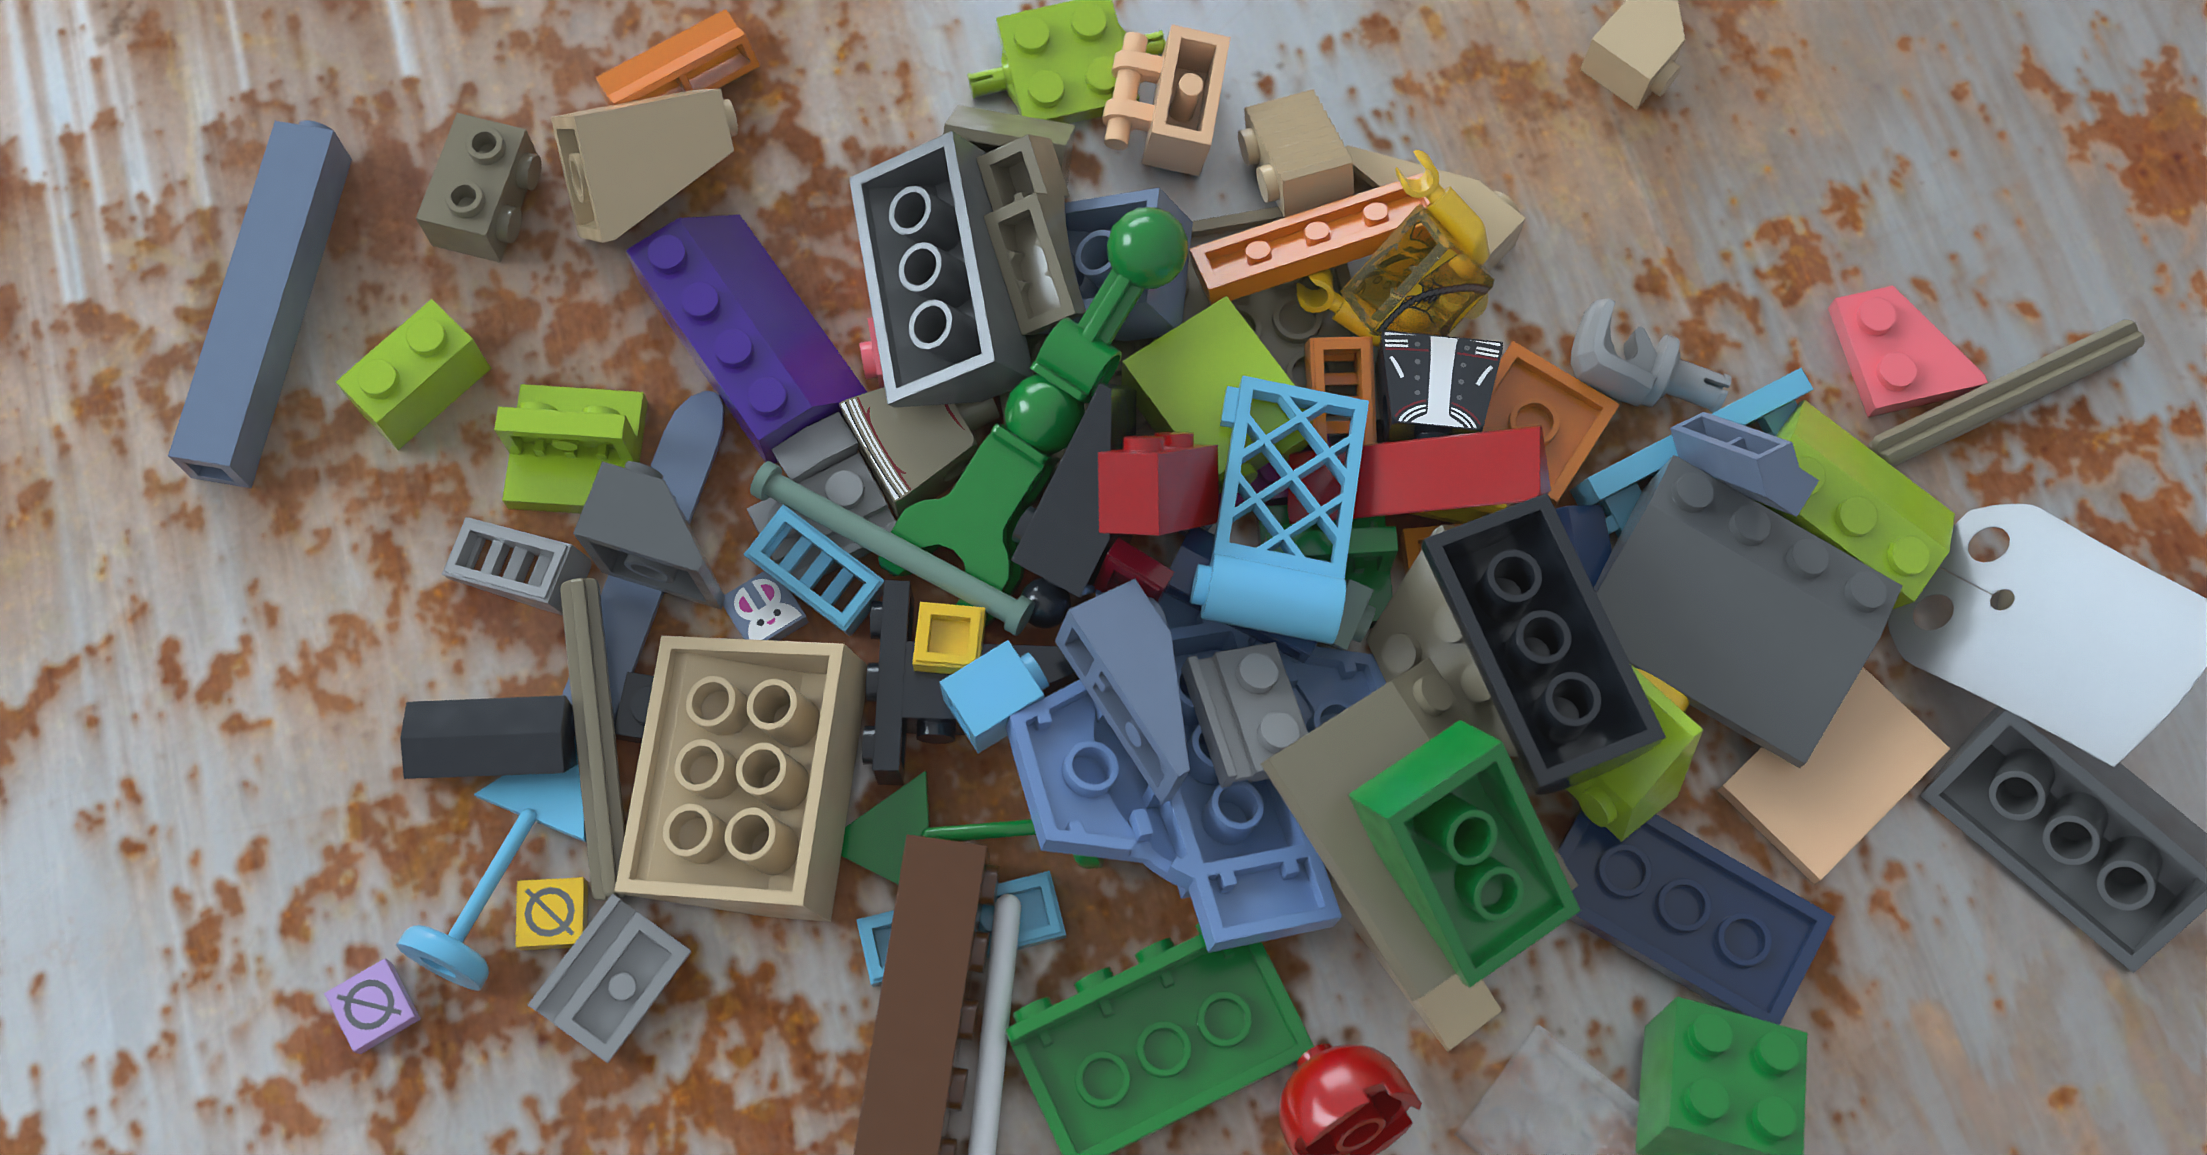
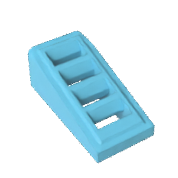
[744,504,884,637]

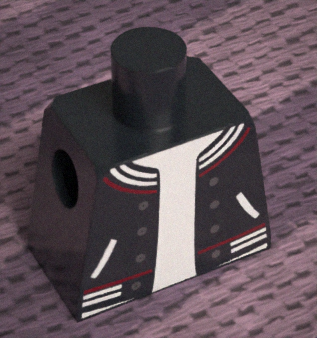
[1375,330,1503,443]

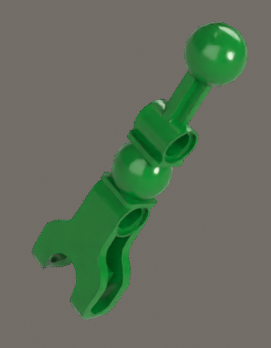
[878,207,1188,628]

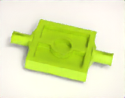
[967,0,1166,124]

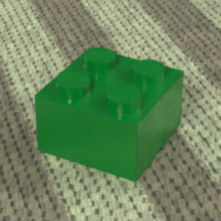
[1635,996,1808,1155]

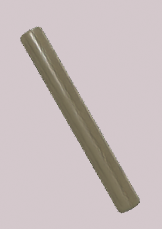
[1868,319,2145,467]
[560,578,627,901]

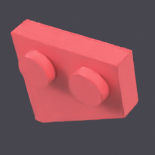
[1828,285,1988,418]

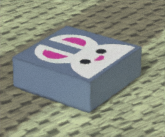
[723,571,809,641]

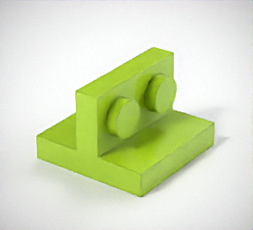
[494,384,648,514]

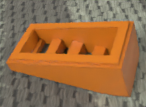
[1304,336,1377,450]

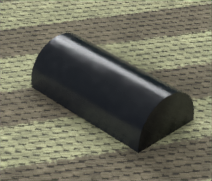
[1421,493,1666,795]

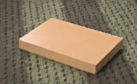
[1717,667,1950,884]

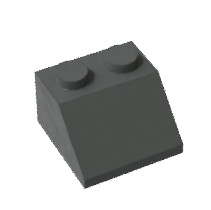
[573,461,725,610]

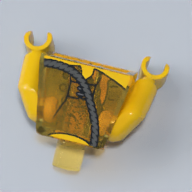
[1296,150,1495,347]

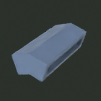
[1670,412,1819,517]

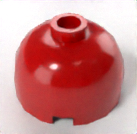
[1279,1043,1422,1155]

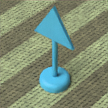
[396,738,586,991]

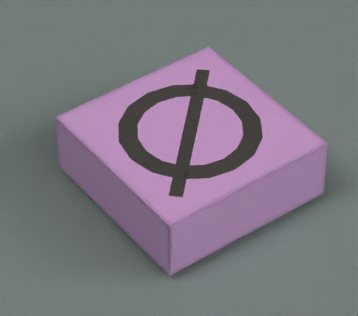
[324,959,421,1054]

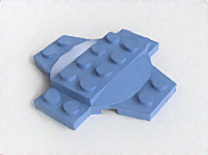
[1005,589,1386,953]

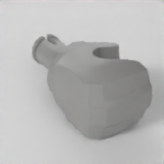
[1571,298,1731,413]

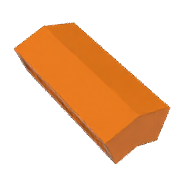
[595,9,760,106]

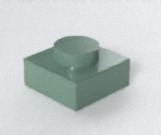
[1324,579,1376,650]

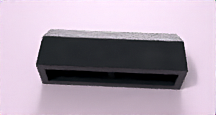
[400,695,577,779]

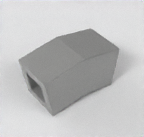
[771,412,858,483]

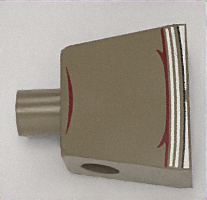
[839,387,1000,519]

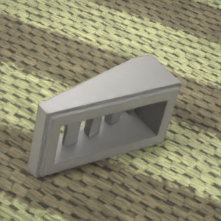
[442,517,591,615]

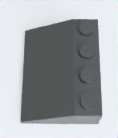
[1594,455,1902,768]

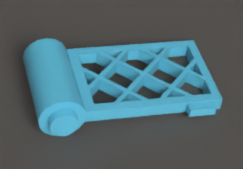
[1190,376,1369,644]

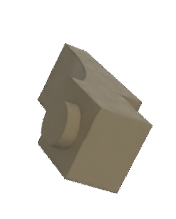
[976,134,1086,335]

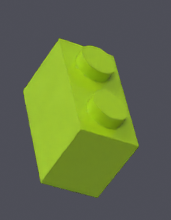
[336,299,491,450]

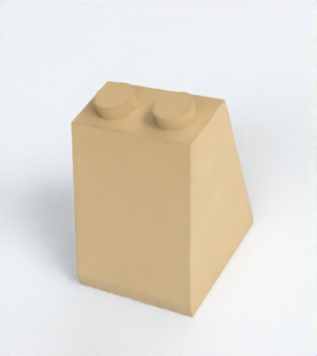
[551,89,738,243]

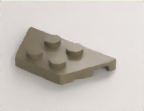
[1366,524,1518,757]

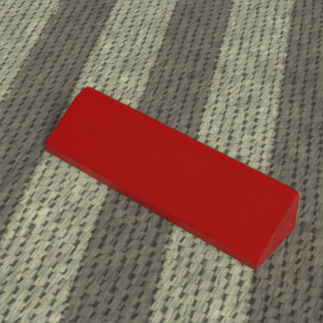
[1288,426,1551,524]

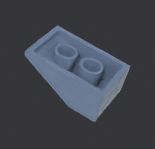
[1038,187,1193,341]

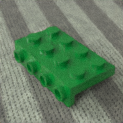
[1005,923,1315,1155]

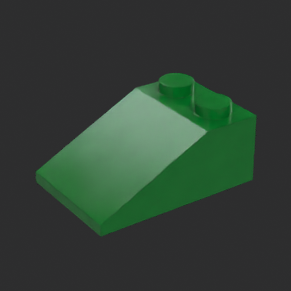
[1348,720,1581,988]

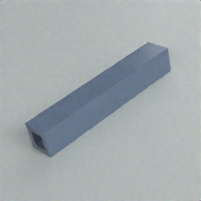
[168,120,352,488]

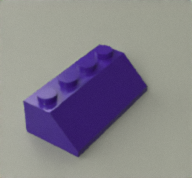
[626,214,868,464]

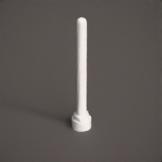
[968,894,1021,1155]

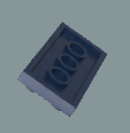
[1557,808,1835,1025]

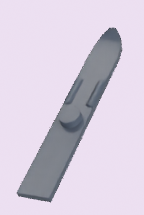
[562,391,725,724]

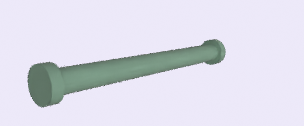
[750,461,1035,636]

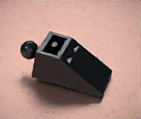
[1011,383,1137,629]

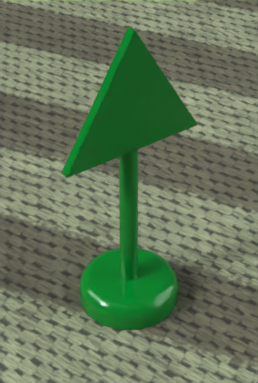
[841,771,1104,884]

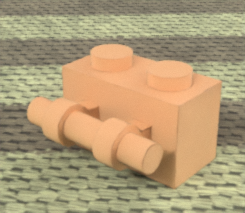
[1102,24,1231,176]

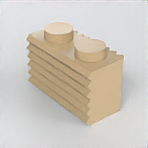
[1238,89,1354,218]

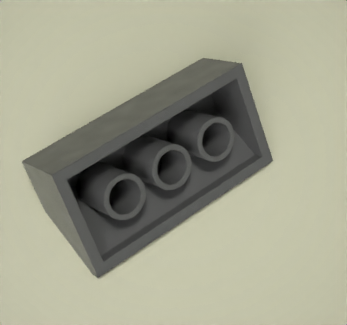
[849,131,1033,407]
[1920,706,2207,973]

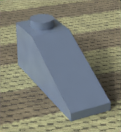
[1055,579,1190,804]

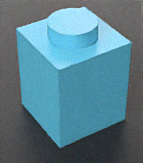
[940,640,1049,753]

